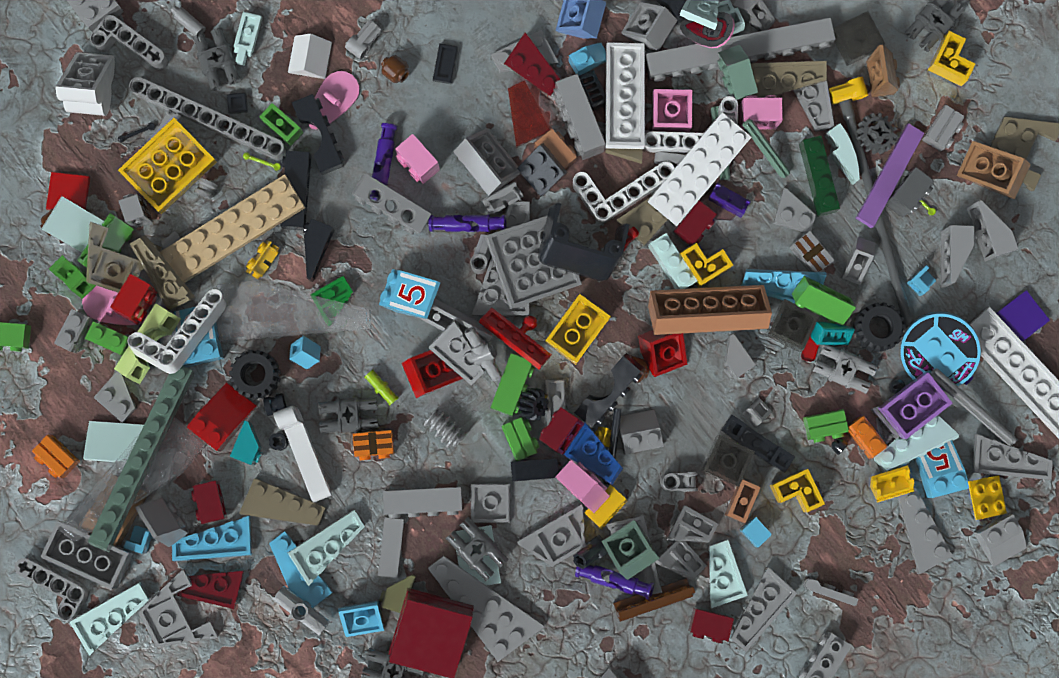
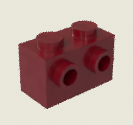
[673,200,717,246]
[539,407,585,455]
[191,480,228,524]
[688,608,734,644]

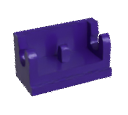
[708,183,751,218]

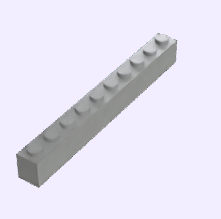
[645,18,835,82]

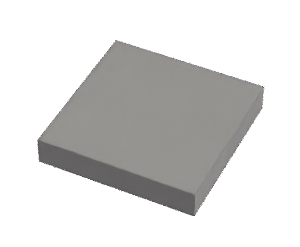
[471,484,510,523]

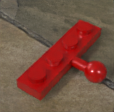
[479,307,552,370]

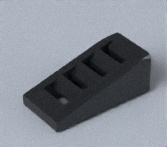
[578,70,606,111]

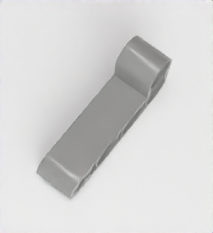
[90,15,168,70]
[15,557,89,621]

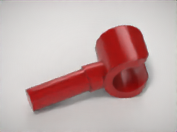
[623,226,639,252]

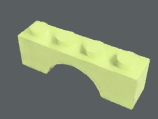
[114,304,181,384]

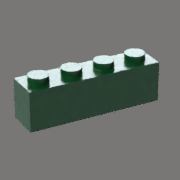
[799,136,840,217]

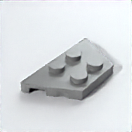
[517,504,585,567]

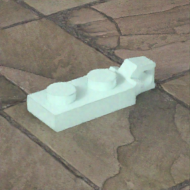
[234,11,262,66]

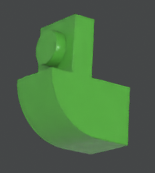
[49,255,96,299]

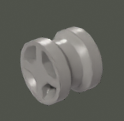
[194,178,218,200]

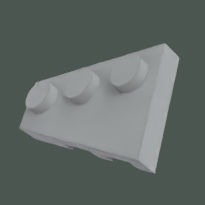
[491,30,558,73]
[793,81,834,132]

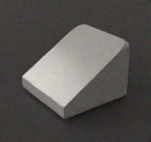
[743,398,772,427]

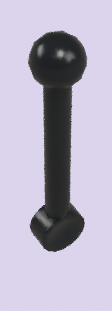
[118,123,155,143]

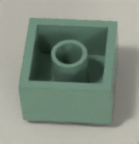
[717,45,758,100]
[602,520,660,580]

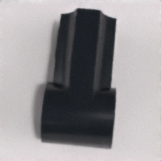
[573,535,608,569]

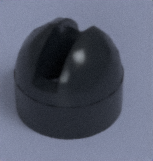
[889,379,905,394]
[831,438,848,455]

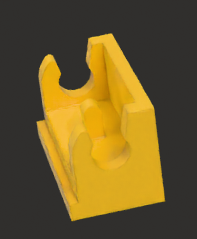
[870,465,914,503]
[585,485,628,530]

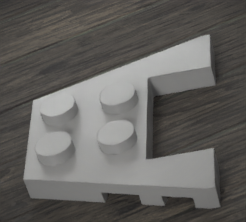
[138,568,218,647]

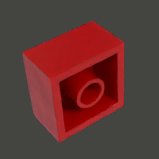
[110,274,158,325]

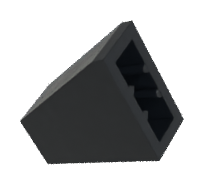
[511,458,562,482]

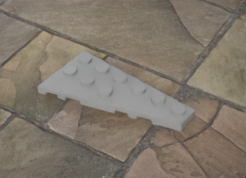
[472,202,530,316]
[428,556,545,662]

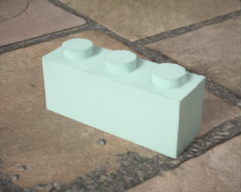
[648,233,697,289]

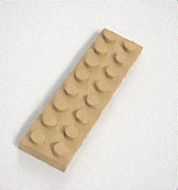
[160,175,305,283]

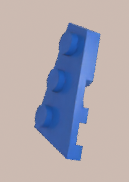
[564,423,623,485]

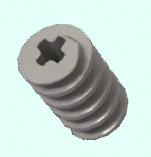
[424,408,467,449]

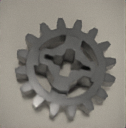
[856,113,898,154]

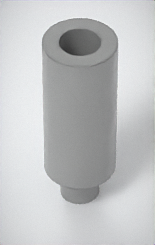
[171,6,206,37]

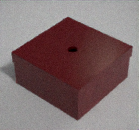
[388,588,474,678]

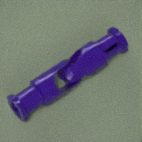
[370,123,398,200]
[428,215,507,232]
[575,565,654,600]

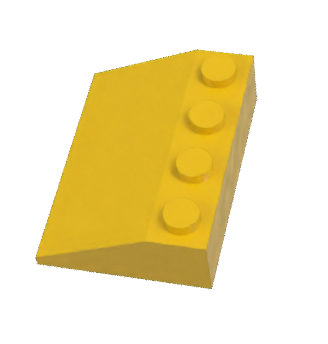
[118,118,217,214]

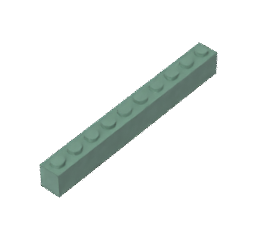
[88,366,194,552]

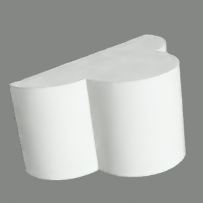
[55,52,115,116]

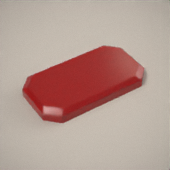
[801,335,819,362]

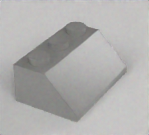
[454,128,521,196]

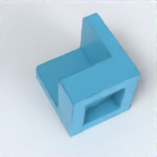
[907,265,936,296]
[289,336,321,369]
[740,517,771,548]
[124,526,152,554]

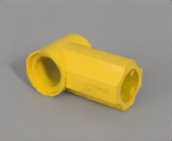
[828,77,869,105]

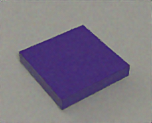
[996,290,1050,342]

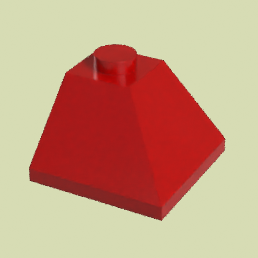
[638,330,688,377]

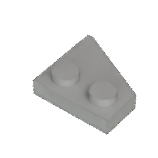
[773,188,816,233]
[93,371,137,423]
[667,505,718,542]
[655,540,706,580]

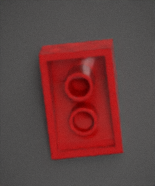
[401,350,463,398]
[187,382,257,452]

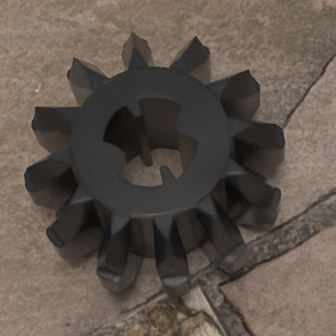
[517,388,550,420]

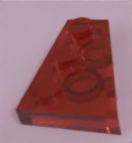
[508,80,550,148]

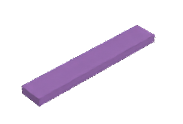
[856,123,924,228]

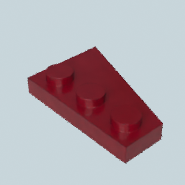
[504,32,560,96]
[177,570,245,609]

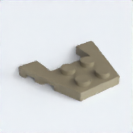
[990,117,1059,191]
[86,221,162,293]

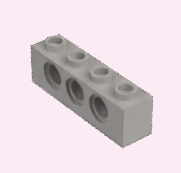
[351,174,431,235]

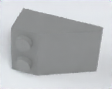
[967,200,1019,262]
[941,225,977,288]

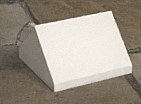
[288,33,332,79]

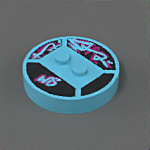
[901,312,981,390]

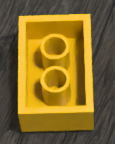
[545,294,611,365]

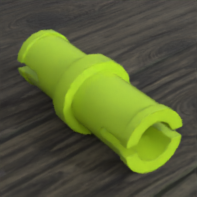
[364,369,399,406]

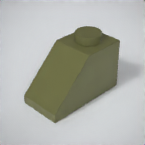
[379,574,416,613]

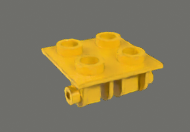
[968,475,1007,520]

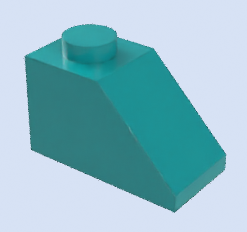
[230,421,263,466]

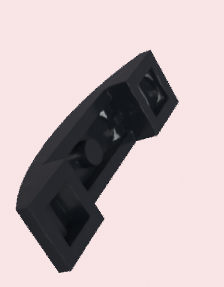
[721,414,795,473]

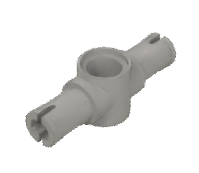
[464,326,503,381]

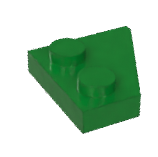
[310,276,354,327]

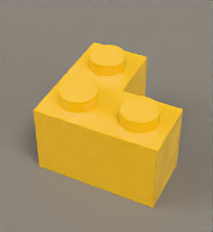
[928,31,975,86]
[680,243,733,288]
[769,469,825,512]

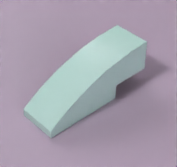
[825,123,860,185]

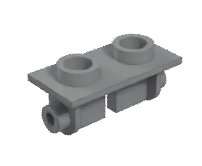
[482,182,523,215]

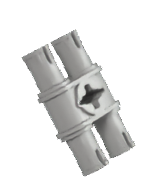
[812,345,878,394]

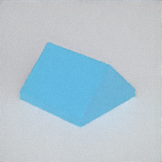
[338,600,384,637]

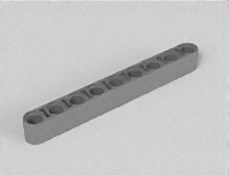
[129,77,287,160]

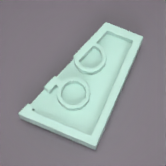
[709,540,748,608]

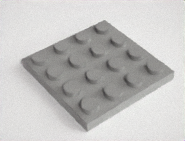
[485,215,582,309]

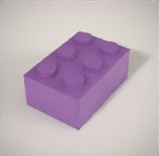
[878,372,953,439]

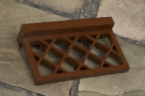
[613,578,695,622]

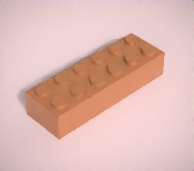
[648,285,772,335]

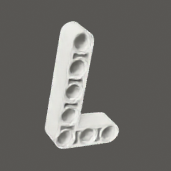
[644,96,738,154]
[573,162,674,223]
[127,289,227,374]
[273,406,332,503]

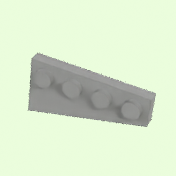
[972,434,1053,480]

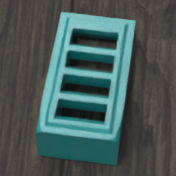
[810,322,855,345]

